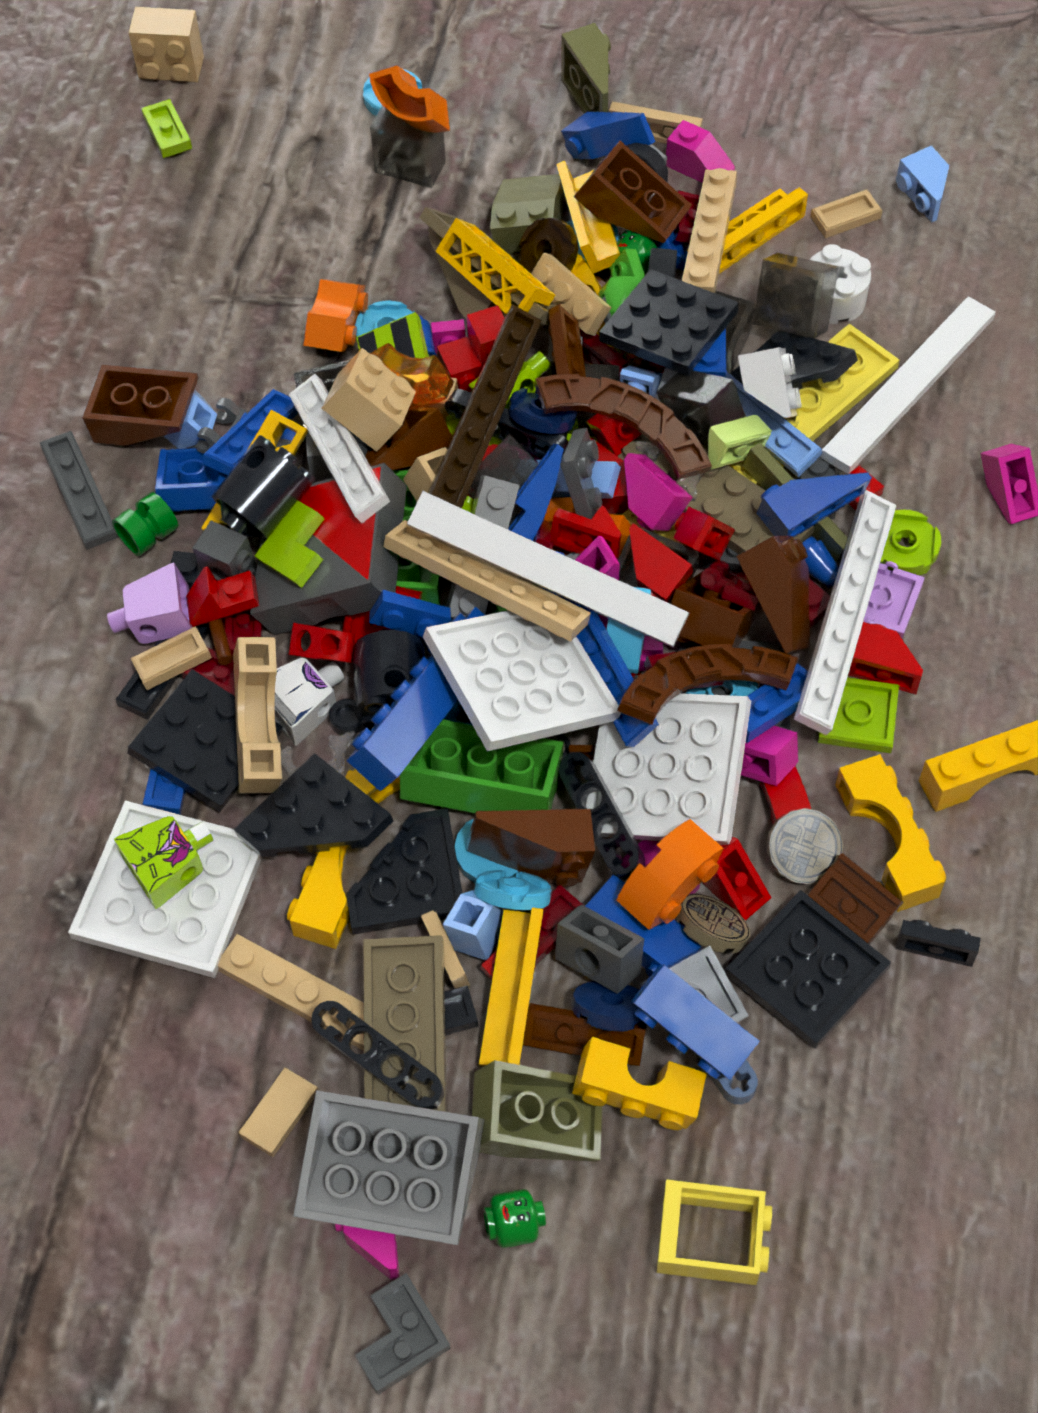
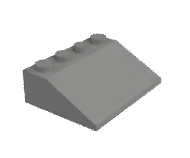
[293,1090,485,1245]

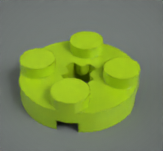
[880,509,941,575]

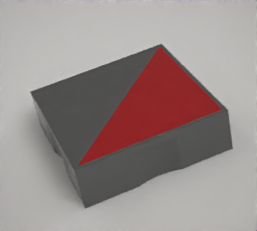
[250,463,407,635]

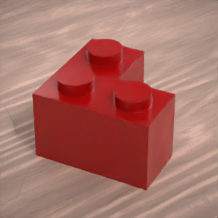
[437,305,504,392]

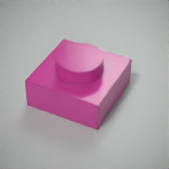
[431,319,465,354]

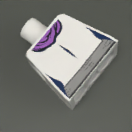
[275,658,345,746]

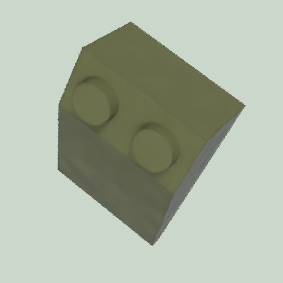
[561,23,611,114]
[490,174,564,254]
[472,1060,602,1162]

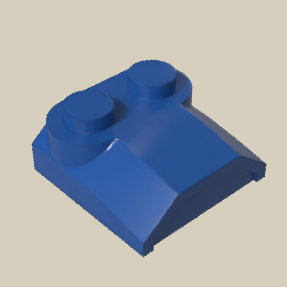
[155,448,227,512]

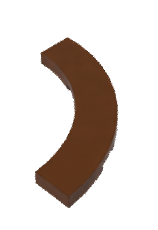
[534,374,712,480]
[617,644,798,725]

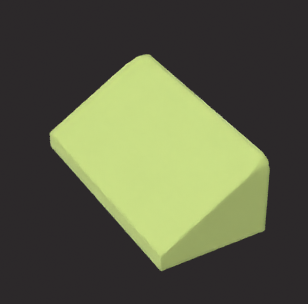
[708,415,772,469]

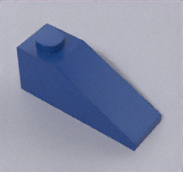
[561,112,655,159]
[756,472,872,538]

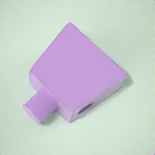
[107,562,193,644]

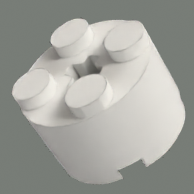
[802,244,871,324]

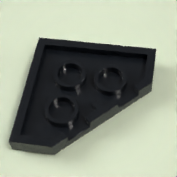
[729,329,858,389]
[233,753,394,858]
[346,808,463,934]

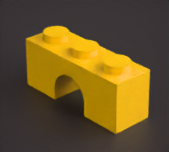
[572,1037,707,1130]

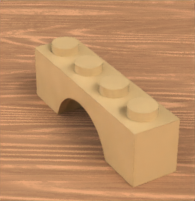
[233,637,282,793]

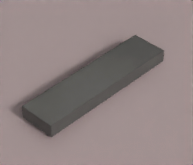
[40,431,119,550]

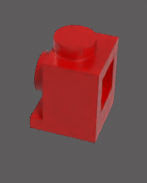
[586,413,641,456]

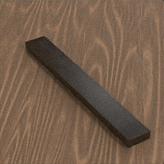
[428,304,542,508]

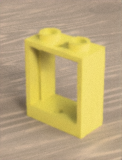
[657,1180,772,1285]

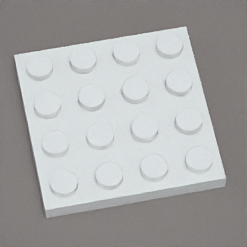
[423,611,621,751]
[586,693,751,845]
[68,801,262,978]

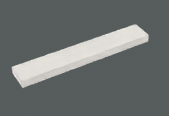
[289,374,390,523]

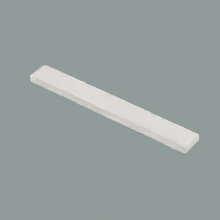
[820,296,996,474]
[794,490,896,735]
[407,491,689,647]

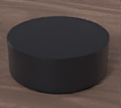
[329,699,362,736]

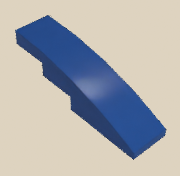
[508,444,563,541]

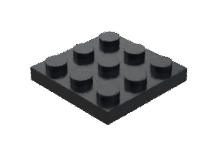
[599,269,738,376]
[127,669,283,812]
[725,890,891,1049]

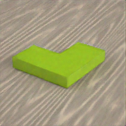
[254,500,324,588]

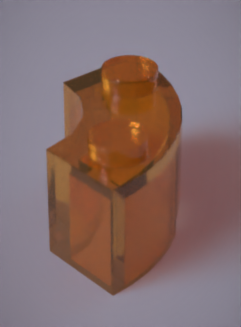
[370,343,454,407]

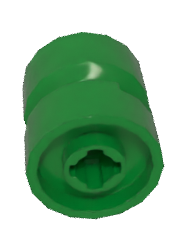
[112,492,179,556]

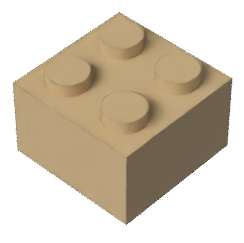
[129,7,204,82]
[321,348,416,452]

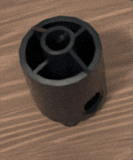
[211,435,316,540]
[353,629,425,730]

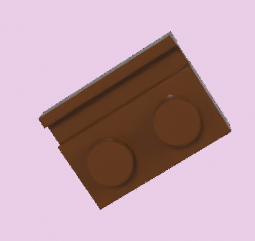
[808,853,904,945]

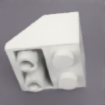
[738,347,802,418]

